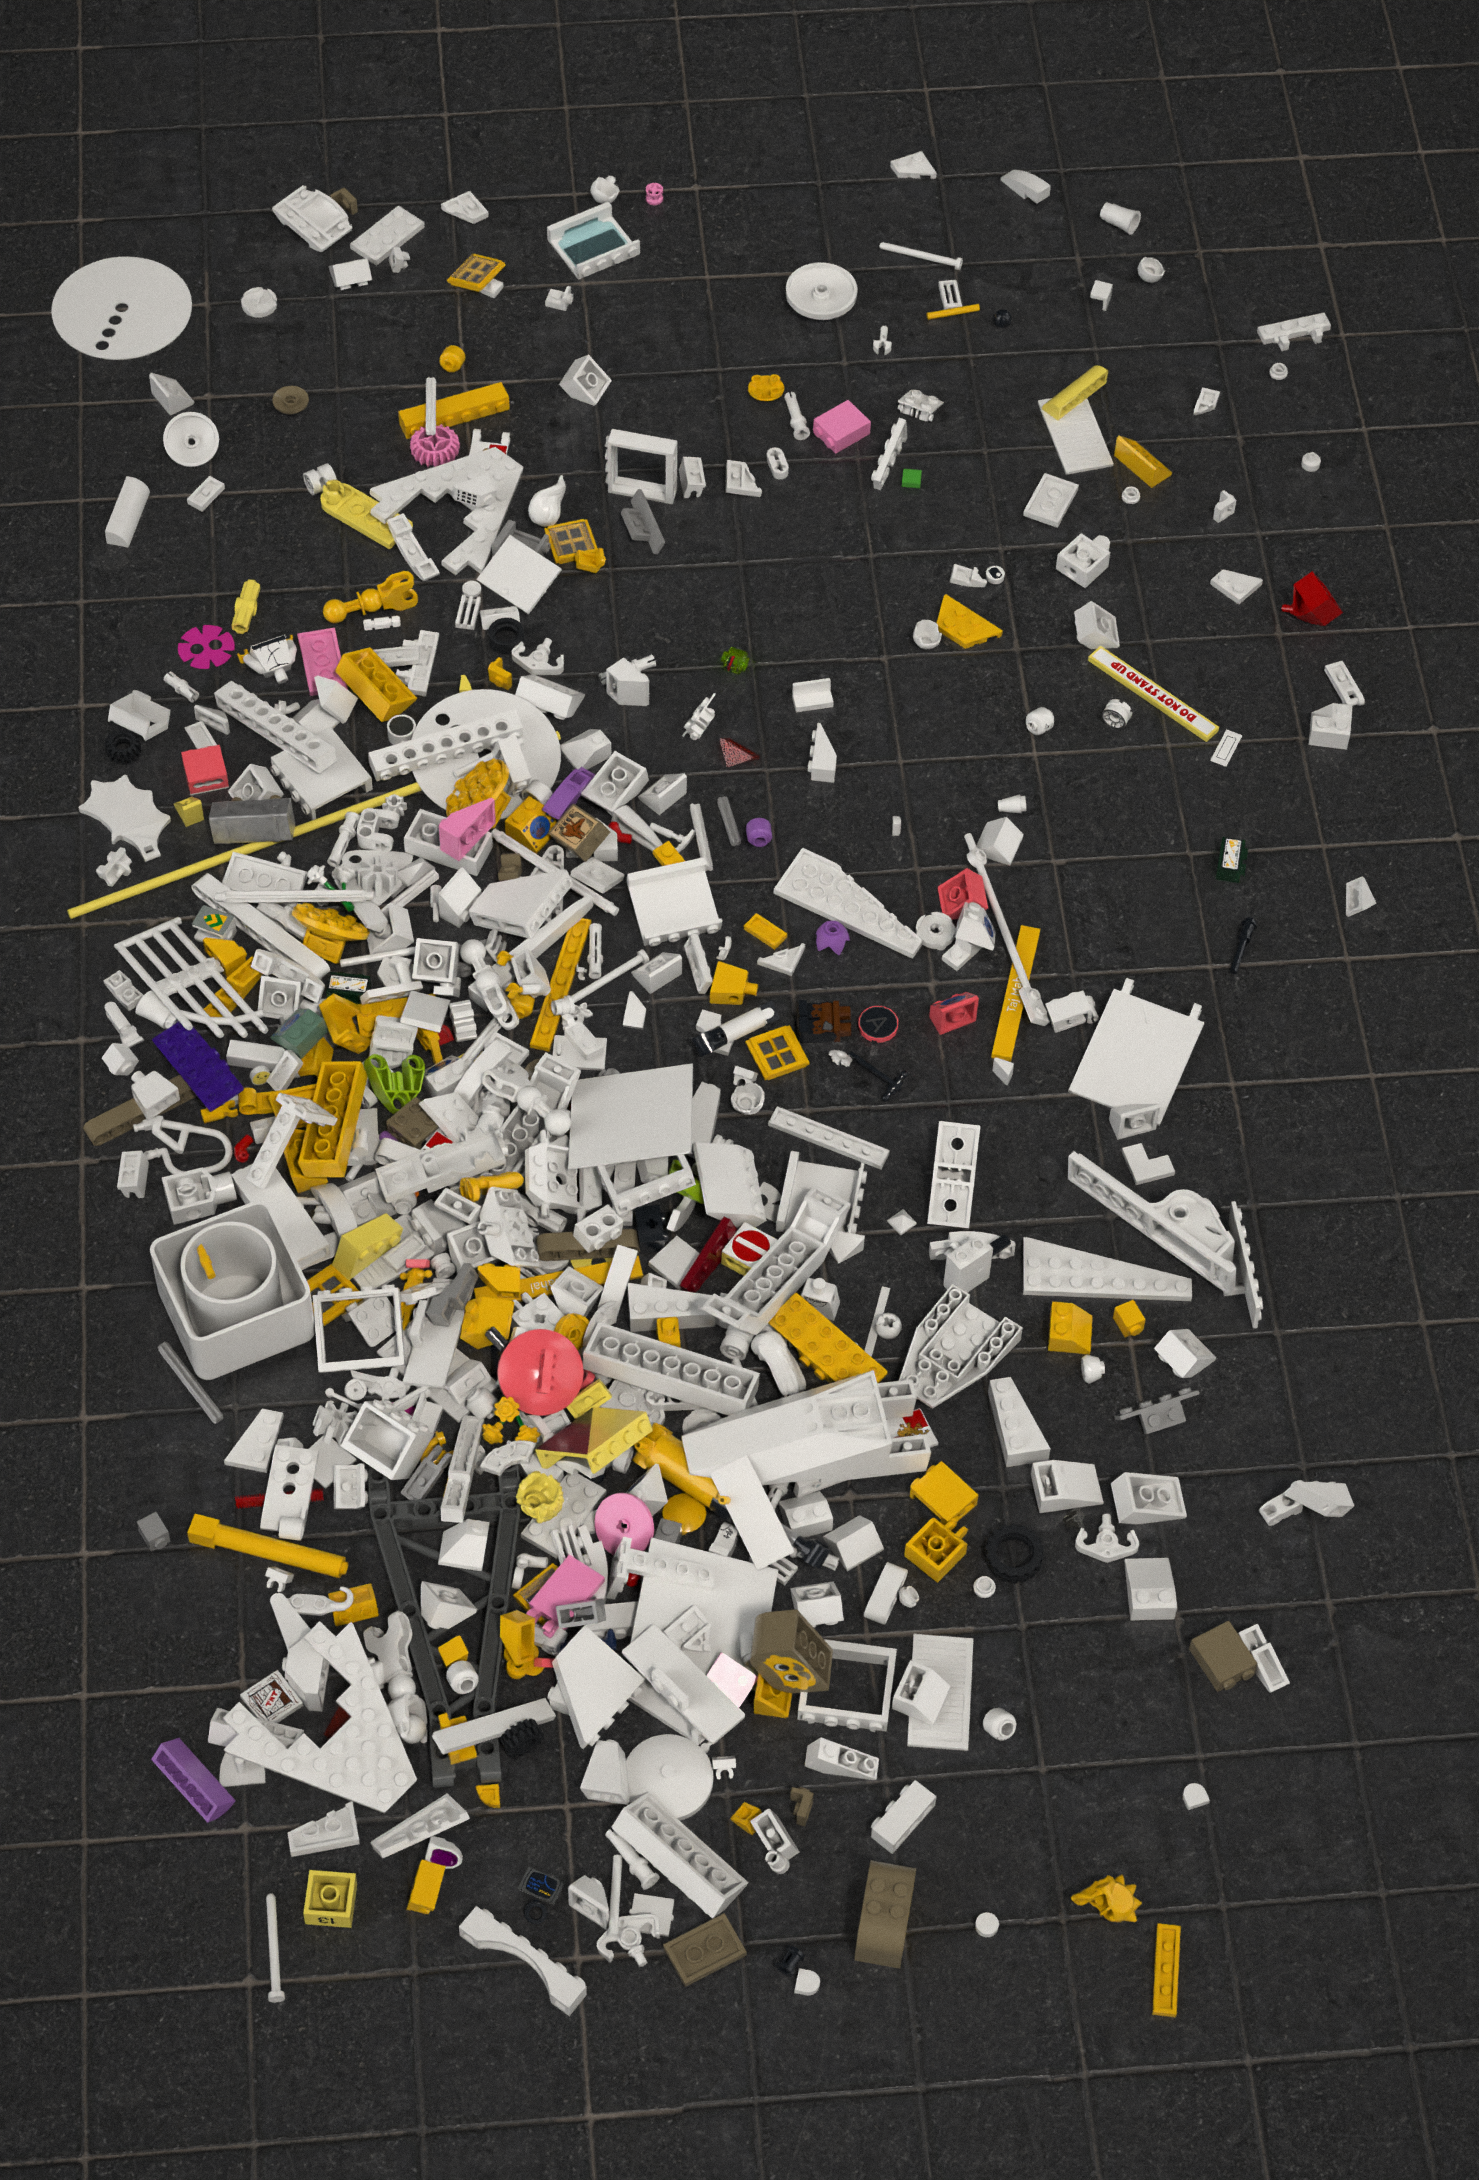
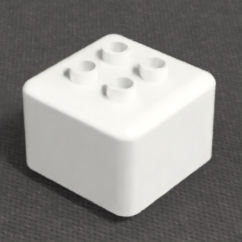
[150,1201,315,1380]

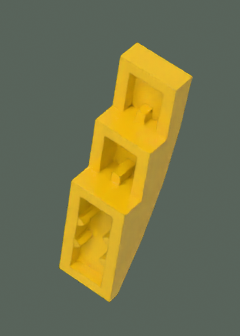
[204,956,263,1017]

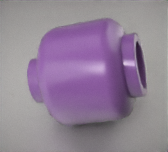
[746,818,772,847]

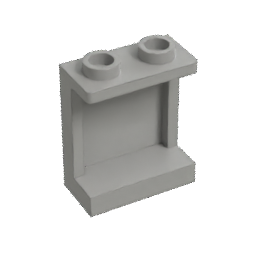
[492,520,551,557]

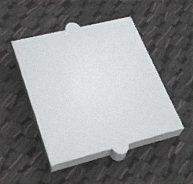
[629,1894,674,1937]

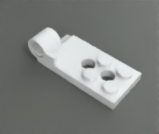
[260,1445,319,1541]

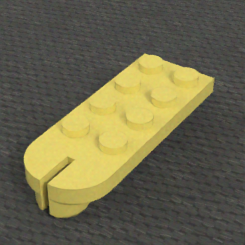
[320,480,413,549]

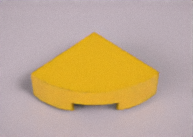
[476,1784,500,1808]

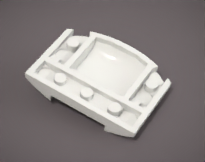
[272,185,352,252]

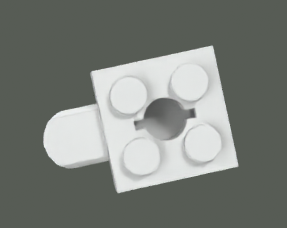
[1056,533,1110,588]

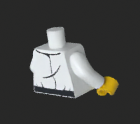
[237,635,297,684]

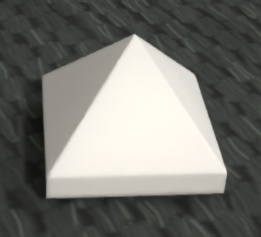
[887,1209,917,1235]

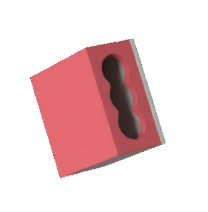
[181,745,229,795]

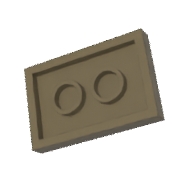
[663,1913,747,1987]

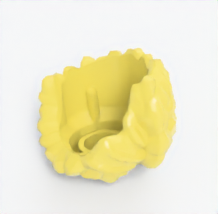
[516,1471,564,1524]

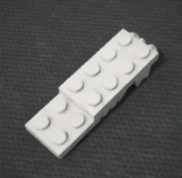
[375,1122,509,1203]

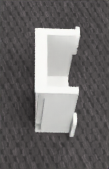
[108,690,171,741]

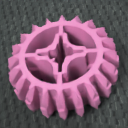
[410,424,460,467]

